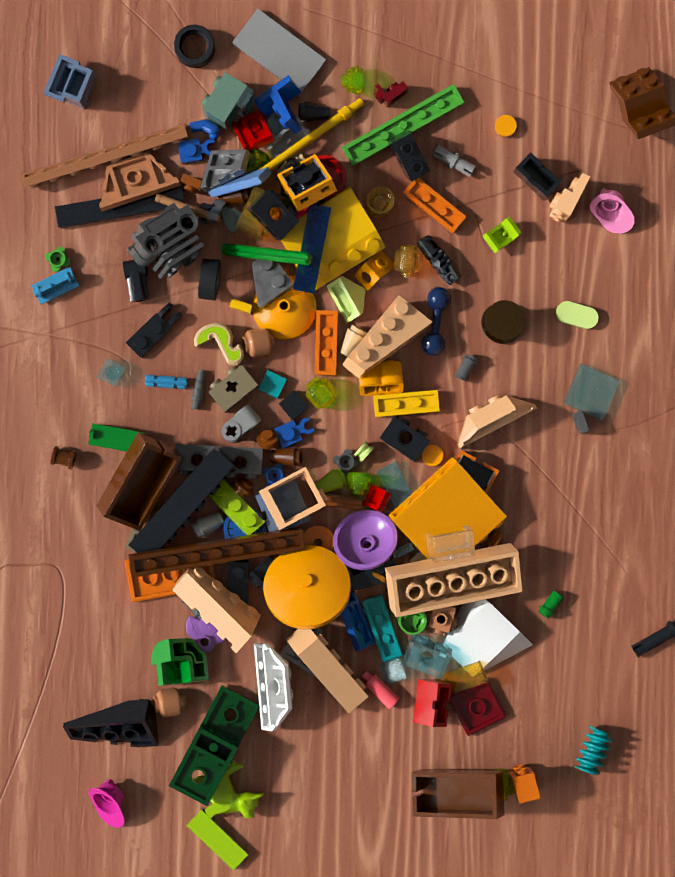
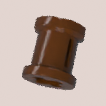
[50,446,77,470]

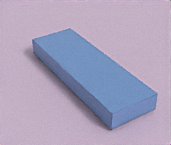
[208,167,271,198]

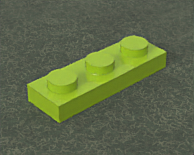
[208,479,265,535]

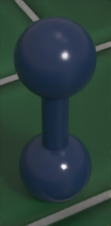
[421,287,451,356]

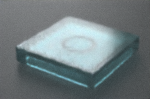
[563,364,620,421]

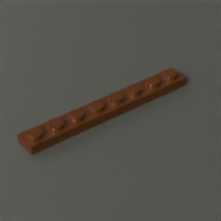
[129,527,305,578]

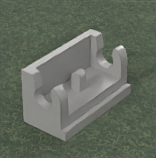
[265,117,311,166]

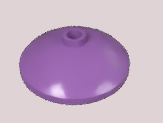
[333,510,398,570]

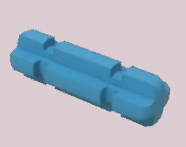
[145,375,188,389]

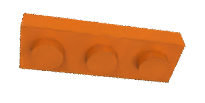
[403,178,466,234]
[315,310,338,376]

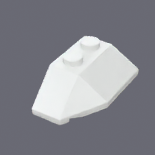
[254,643,293,731]

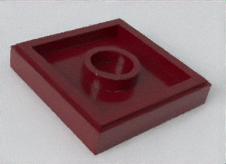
[450,678,506,736]

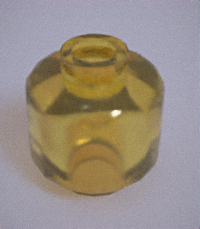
[394,245,422,277]

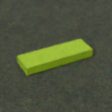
[187,809,249,871]

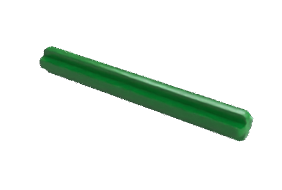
[221,243,312,265]

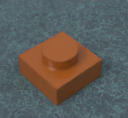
[180,173,203,194]

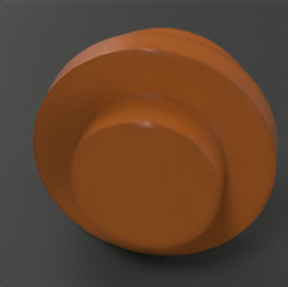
[256,430,278,450]
[233,478,253,498]

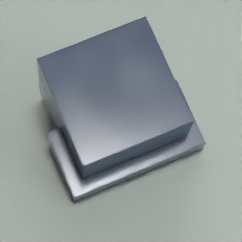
[43,54,97,109]

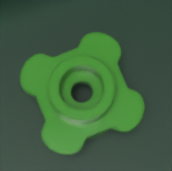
[45,247,71,272]

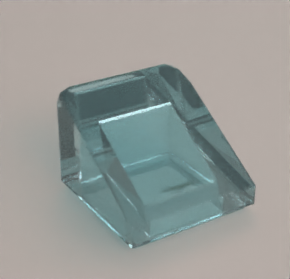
[380,657,407,684]

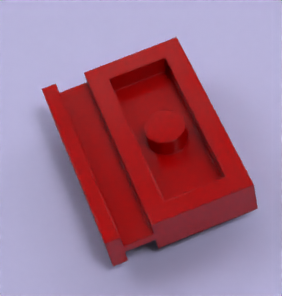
[231,109,275,152]

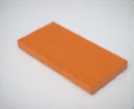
[124,559,216,602]

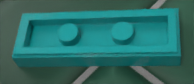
[362,594,403,662]

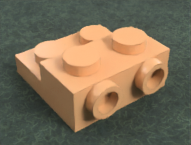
[549,173,590,222]

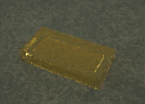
[439,660,488,694]

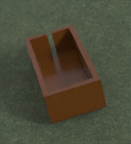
[96,432,182,531]
[412,769,505,819]

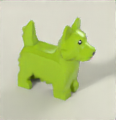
[193,761,264,819]

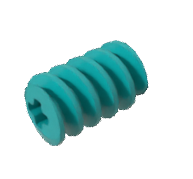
[573,725,614,775]

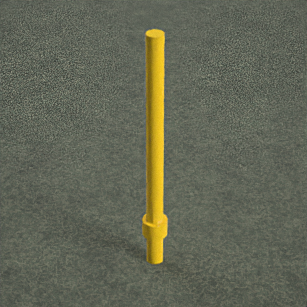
[260,98,364,172]

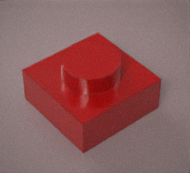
[363,485,391,513]

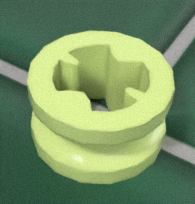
[354,441,374,462]

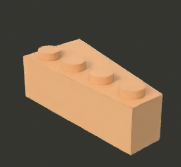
[343,295,432,378]
[173,567,261,653]
[286,629,368,713]

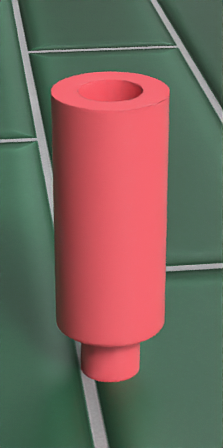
[361,670,399,709]

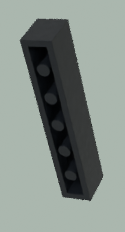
[129,446,236,553]

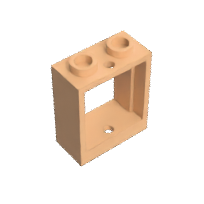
[259,467,328,530]

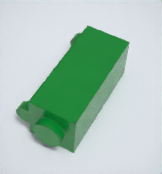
[88,423,145,452]

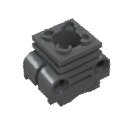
[127,203,204,279]

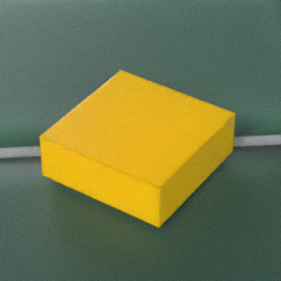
[229,299,253,315]

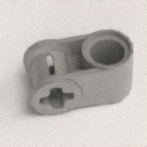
[221,404,263,442]

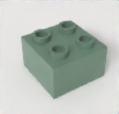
[201,72,249,131]

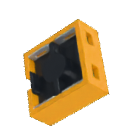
[277,154,337,212]

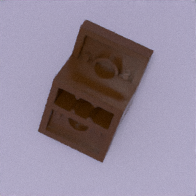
[609,67,675,139]

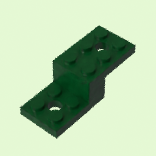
[169,685,259,806]

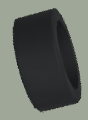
[174,24,215,68]
[198,258,221,301]

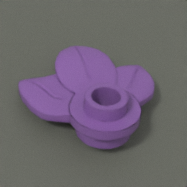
[186,616,226,653]

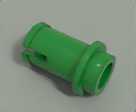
[538,590,564,619]

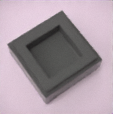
[572,410,590,434]

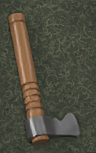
[155,193,226,224]

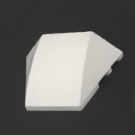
[442,599,533,676]

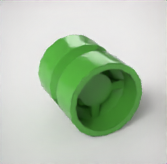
[398,612,427,635]

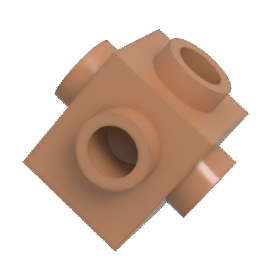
[426,606,459,636]

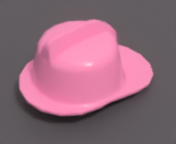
[590,188,634,234]

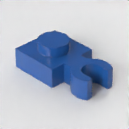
[178,138,215,164]
[274,418,315,448]

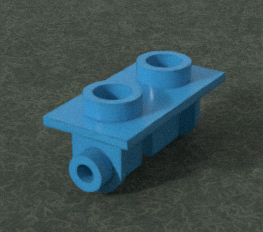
[31,267,79,305]

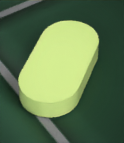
[555,301,598,329]

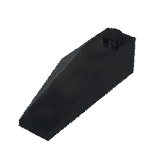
[63,699,159,747]

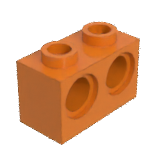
[508,764,540,804]

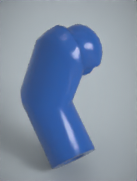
[190,119,220,139]

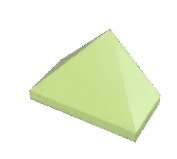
[327,276,366,323]

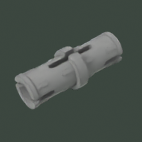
[432,144,476,177]

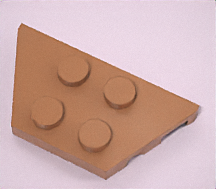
[99,152,180,212]

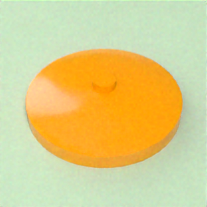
[263,545,351,629]

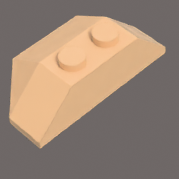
[457,394,537,449]

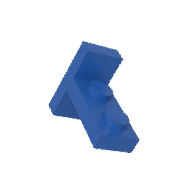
[254,75,302,134]

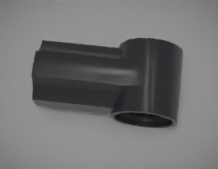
[123,259,150,302]

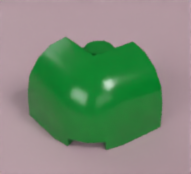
[151,638,209,686]

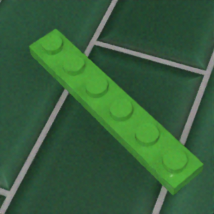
[342,84,464,167]

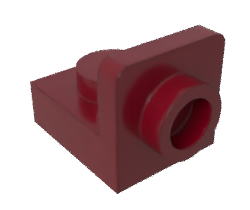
[374,81,408,107]

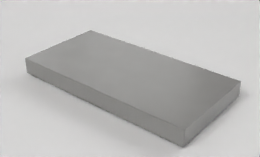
[232,9,326,95]

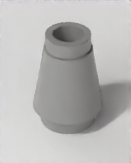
[191,513,224,539]

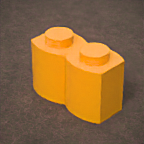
[359,360,403,396]

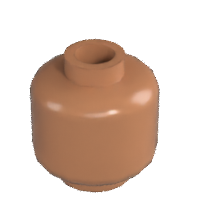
[242,328,275,358]
[153,688,186,718]

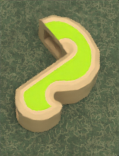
[194,322,245,366]

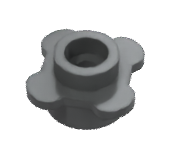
[333,449,359,475]

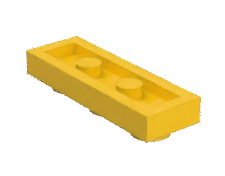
[373,390,440,417]

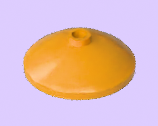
[252,276,316,340]

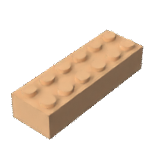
[385,543,522,617]

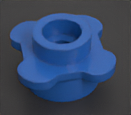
[263,464,286,486]

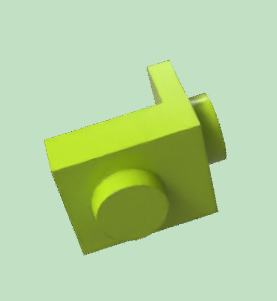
[483,217,522,253]

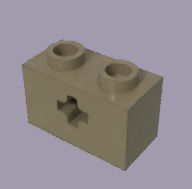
[208,365,259,413]

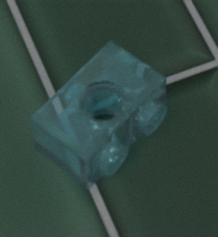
[401,634,452,679]

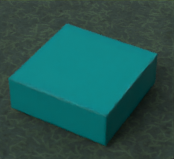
[258,370,287,399]

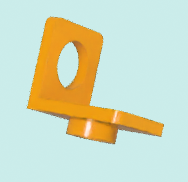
[354,251,395,290]

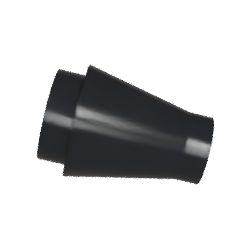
[298,101,330,123]

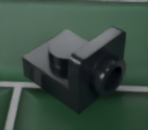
[249,555,274,589]

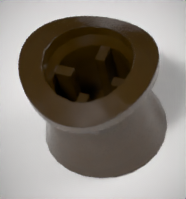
[481,300,526,344]

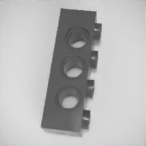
[176,444,264,479]

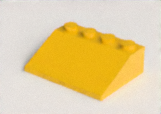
[281,187,386,292]

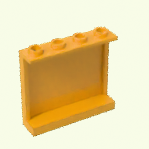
[388,457,507,559]

